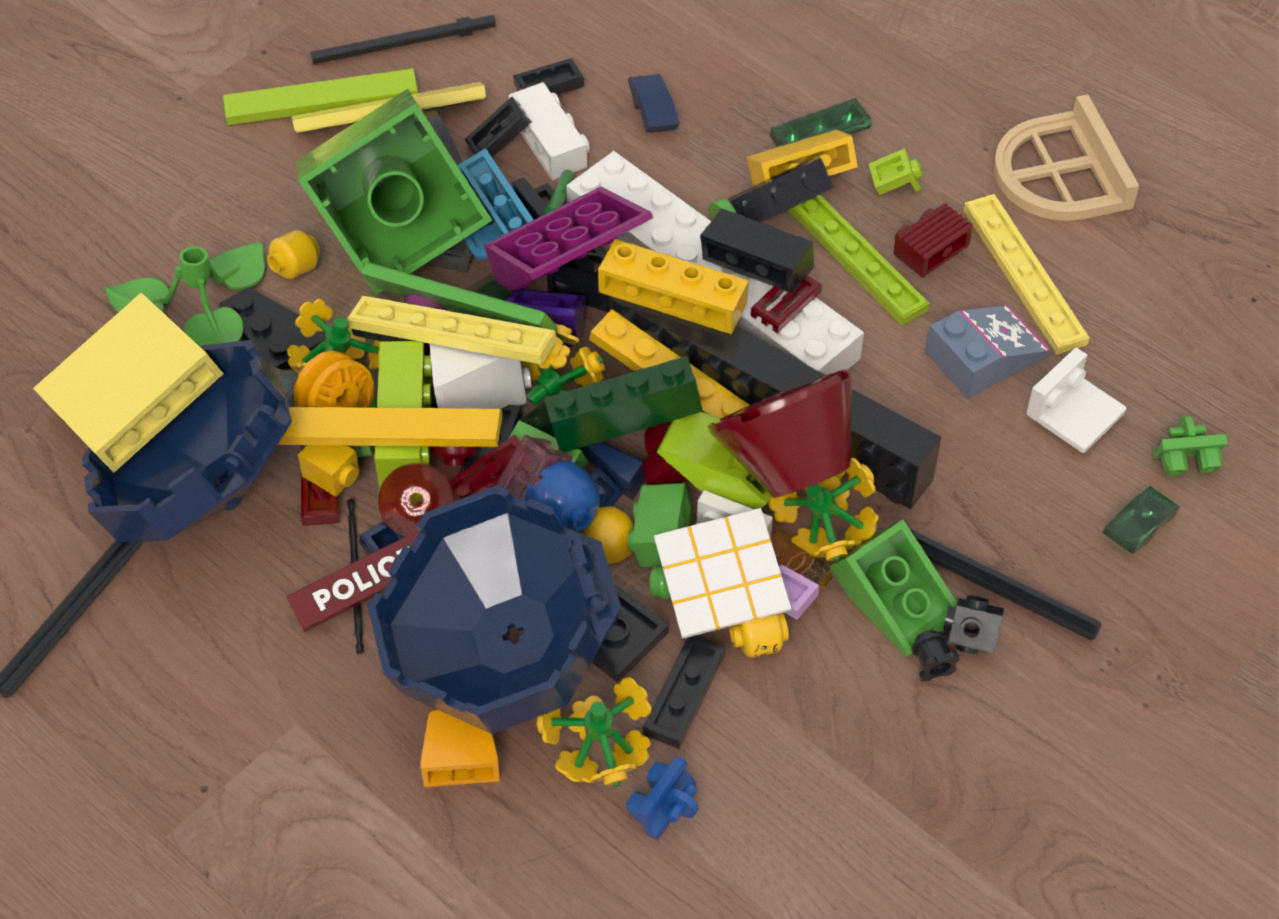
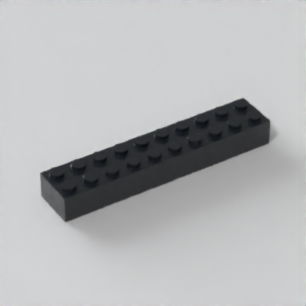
[612,297,942,510]

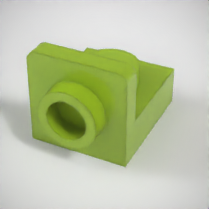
[869,148,924,195]

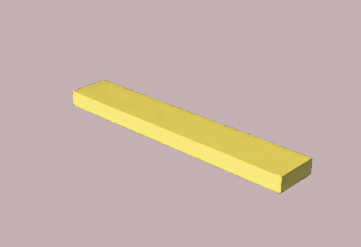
[291,82,486,133]
[963,194,1090,355]
[347,296,557,364]

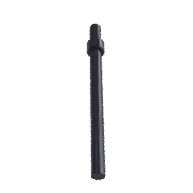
[310,15,496,64]

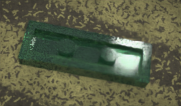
[770,98,872,147]

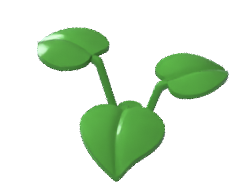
[105,242,265,347]

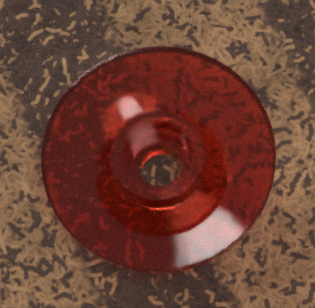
[378,463,454,537]

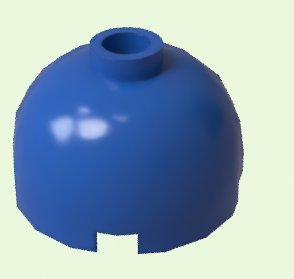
[524,461,600,533]

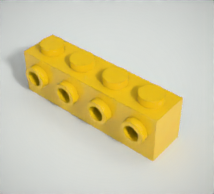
[598,239,749,334]

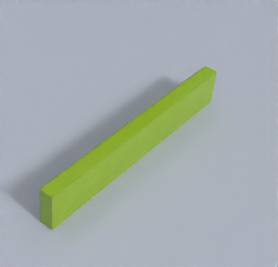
[223,69,418,125]
[787,194,930,326]

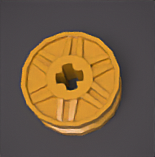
[293,350,374,408]

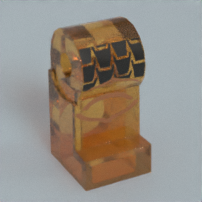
[770,528,833,594]

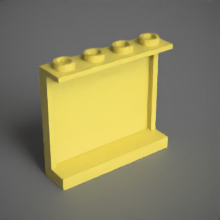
[33,293,223,473]

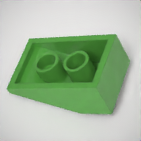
[829,519,957,657]

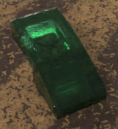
[1102,486,1180,554]

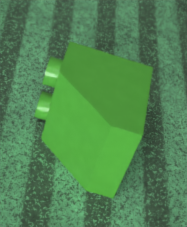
[295,89,492,295]

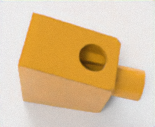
[421,710,500,787]

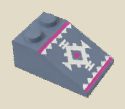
[925,305,1052,399]

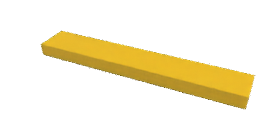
[278,407,502,447]

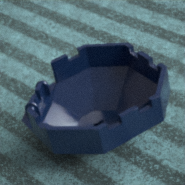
[82,340,292,542]
[368,486,622,734]

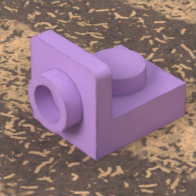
[779,564,819,620]

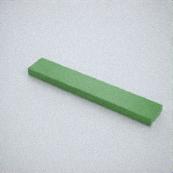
[361,262,558,333]

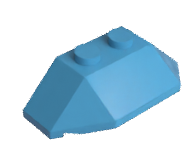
[458,148,533,260]

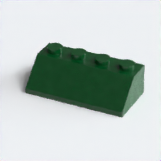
[544,356,703,454]

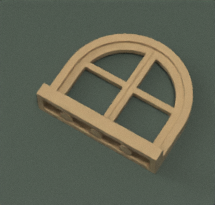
[994,94,1139,221]

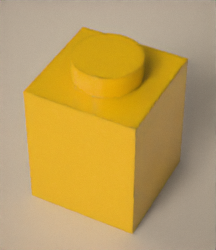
[298,445,360,497]

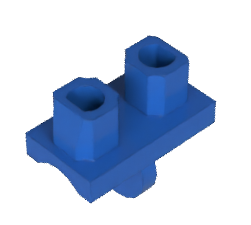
[626,756,699,840]

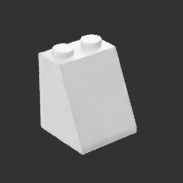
[430,344,532,414]

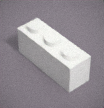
[508,82,590,180]

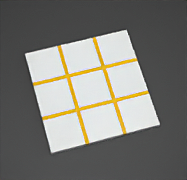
[654,508,791,639]

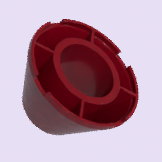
[707,368,852,498]

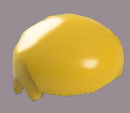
[580,506,634,564]

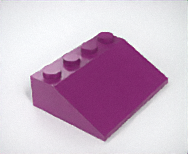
[484,186,653,291]

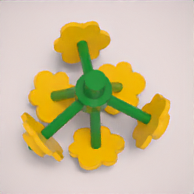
[287,299,381,375]
[521,324,605,406]
[768,458,879,561]
[537,677,651,787]

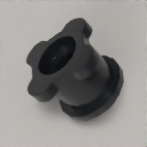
[911,630,960,681]

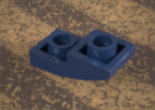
[628,74,680,133]

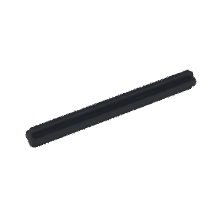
[910,529,1101,640]
[0,540,144,698]

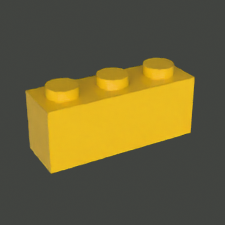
[747,130,858,186]

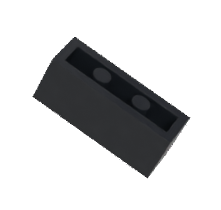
[700,209,814,294]

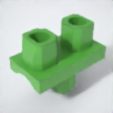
[1152,415,1228,476]

